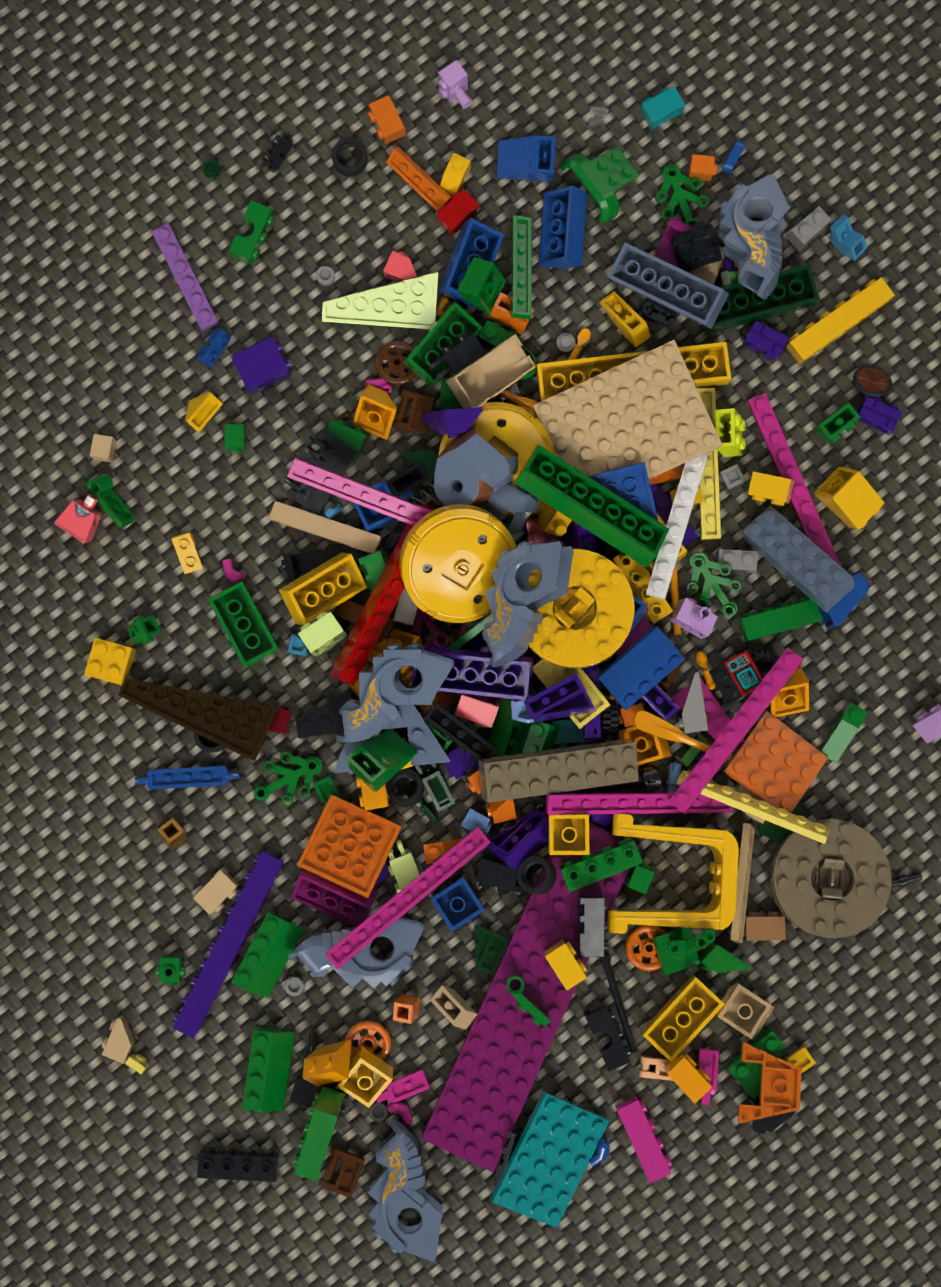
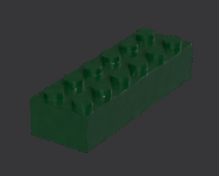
[704,264,820,335]

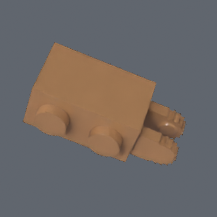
[729,911,786,941]

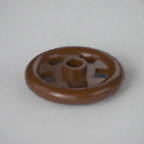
[375,341,416,385]

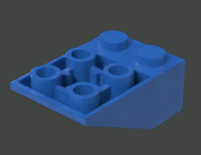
[497,136,556,181]

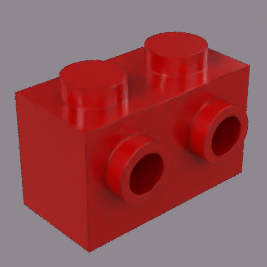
[436,189,479,236]

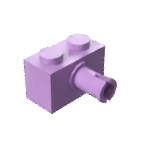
[437,60,473,109]
[669,598,718,639]
[913,703,941,744]

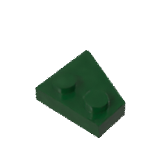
[475,924,510,976]

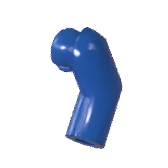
[589,1138,610,1167]

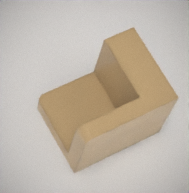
[90,434,116,463]

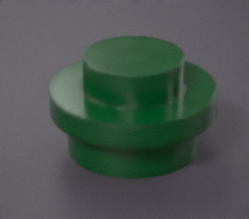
[202,160,222,179]

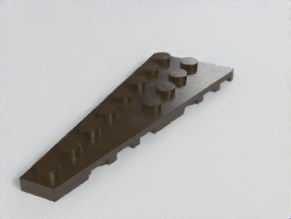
[118,678,280,761]

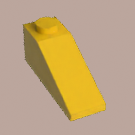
[599,291,651,347]

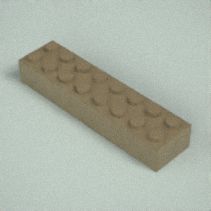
[478,739,639,803]

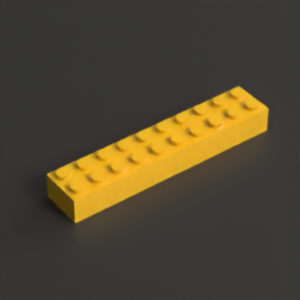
[536,342,731,402]

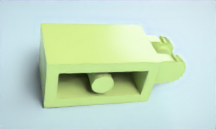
[387,840,420,893]

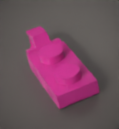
[697,1048,719,1105]
[376,1069,430,1103]

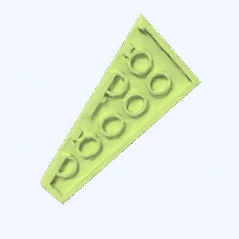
[322,271,439,329]

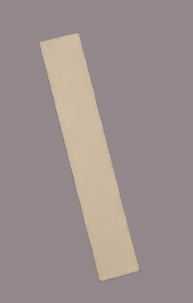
[268,501,382,554]
[730,823,755,943]

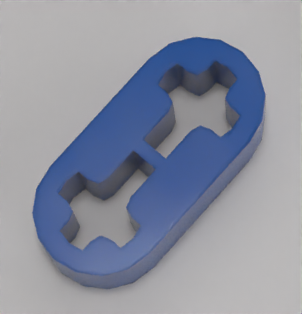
[721,140,746,175]

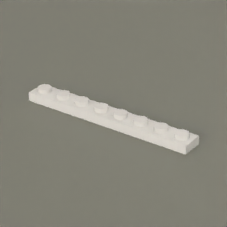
[646,454,708,600]

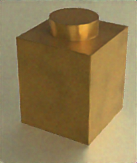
[157,818,188,851]

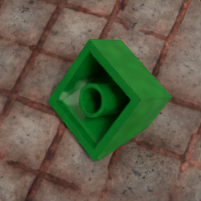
[457,257,506,314]

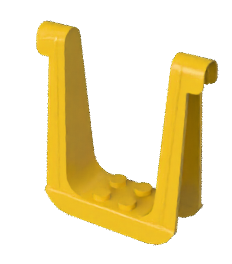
[607,814,739,934]

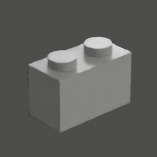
[787,206,832,251]
[715,549,758,573]

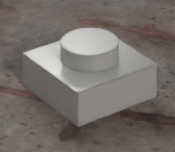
[719,464,746,490]

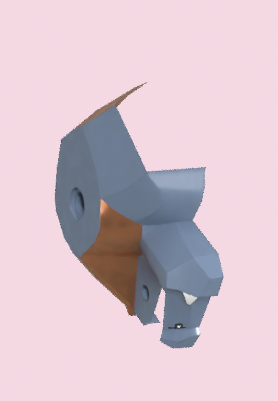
[434,424,540,542]

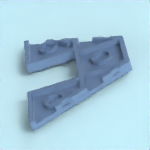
[334,705,451,773]

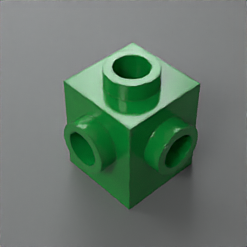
[127,615,161,645]
[156,956,186,985]

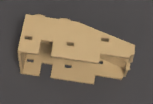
[446,334,536,408]

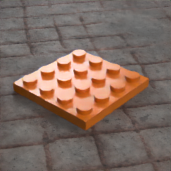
[723,711,828,813]
[297,795,402,898]

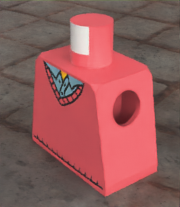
[54,494,101,543]

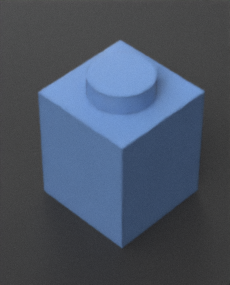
[461,808,492,835]

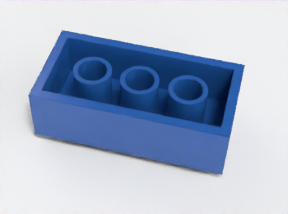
[437,218,504,307]

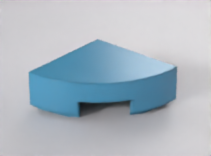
[324,503,344,520]
[288,634,307,657]

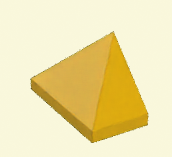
[185,392,223,432]

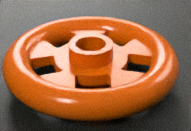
[625,925,666,971]
[345,1021,391,1060]

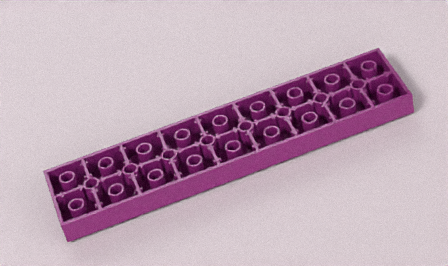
[421,823,639,1173]

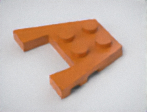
[737,1043,802,1123]

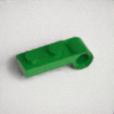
[87,473,136,529]
[506,974,551,1027]

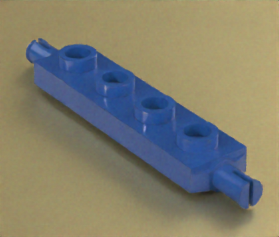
[135,766,240,790]

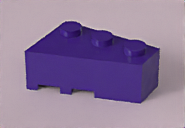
[524,674,596,722]
[487,809,548,871]

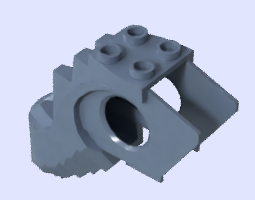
[288,918,424,988]

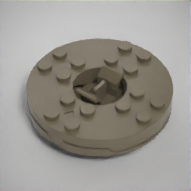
[770,819,892,938]

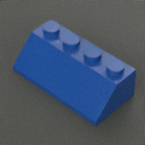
[539,186,587,269]
[597,626,685,711]

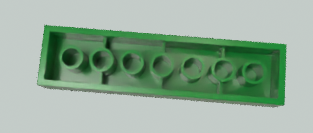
[514,444,669,568]

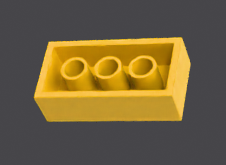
[279,553,367,625]
[640,974,725,1063]

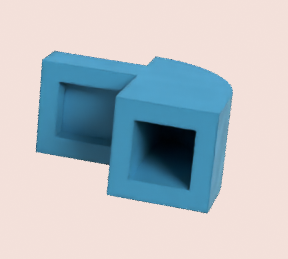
[829,214,867,261]

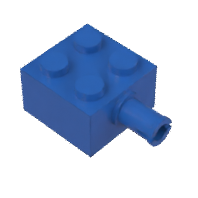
[353,480,414,533]

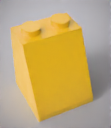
[814,466,884,530]

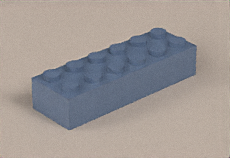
[608,243,729,329]
[743,505,855,613]

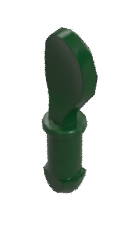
[407,791,439,823]

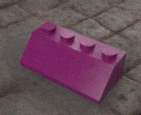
[291,869,378,928]

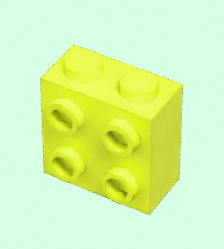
[712,408,746,457]

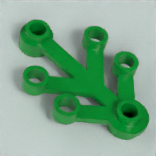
[655,165,709,227]
[687,552,742,616]
[254,752,322,807]

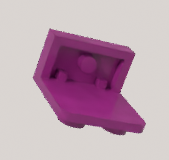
[654,218,696,268]

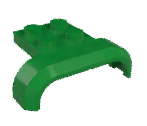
[561,146,640,223]

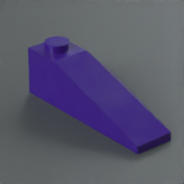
[421,407,483,438]

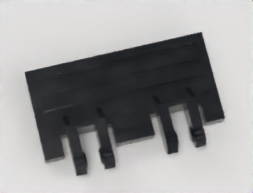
[283,430,359,515]

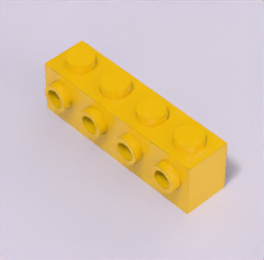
[612,553,673,625]

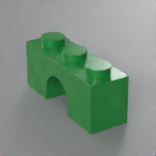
[229,200,275,265]

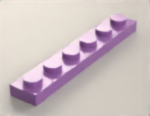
[152,223,219,332]

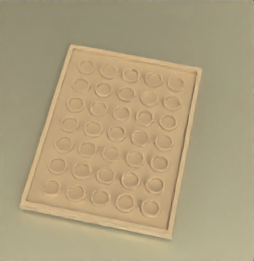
[533,340,722,479]

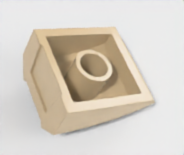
[717,983,774,1040]

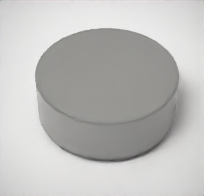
[316,266,335,286]
[285,976,305,996]

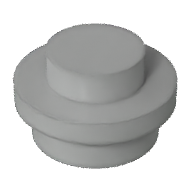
[556,333,575,352]

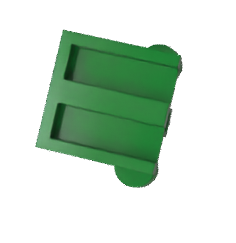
[652,928,715,976]

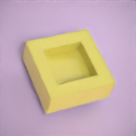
[125,1054,149,1074]

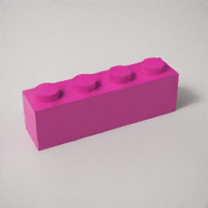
[615,1096,672,1183]

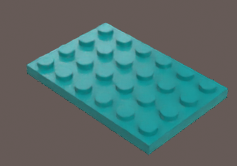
[490,1091,609,1228]

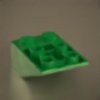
[346,729,418,792]

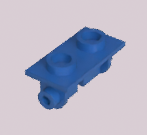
[196,328,231,369]

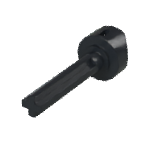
[596,765,662,793]

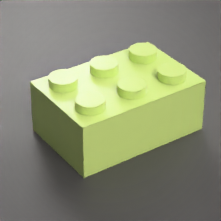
[298,611,348,657]

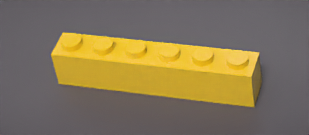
[787,277,895,365]

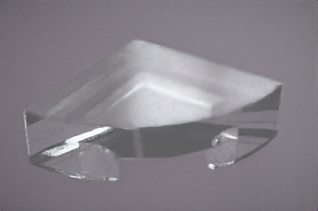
[588,106,609,127]

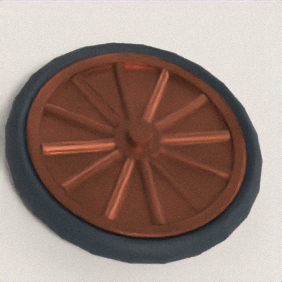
[853,366,892,397]

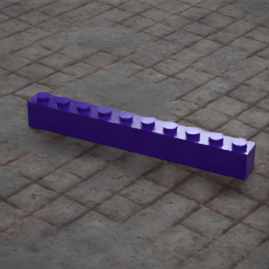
[173,850,285,1039]

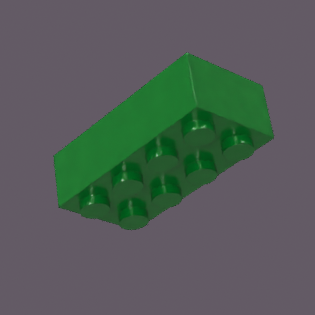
[402,302,483,387]
[208,581,281,669]
[293,1087,345,1181]

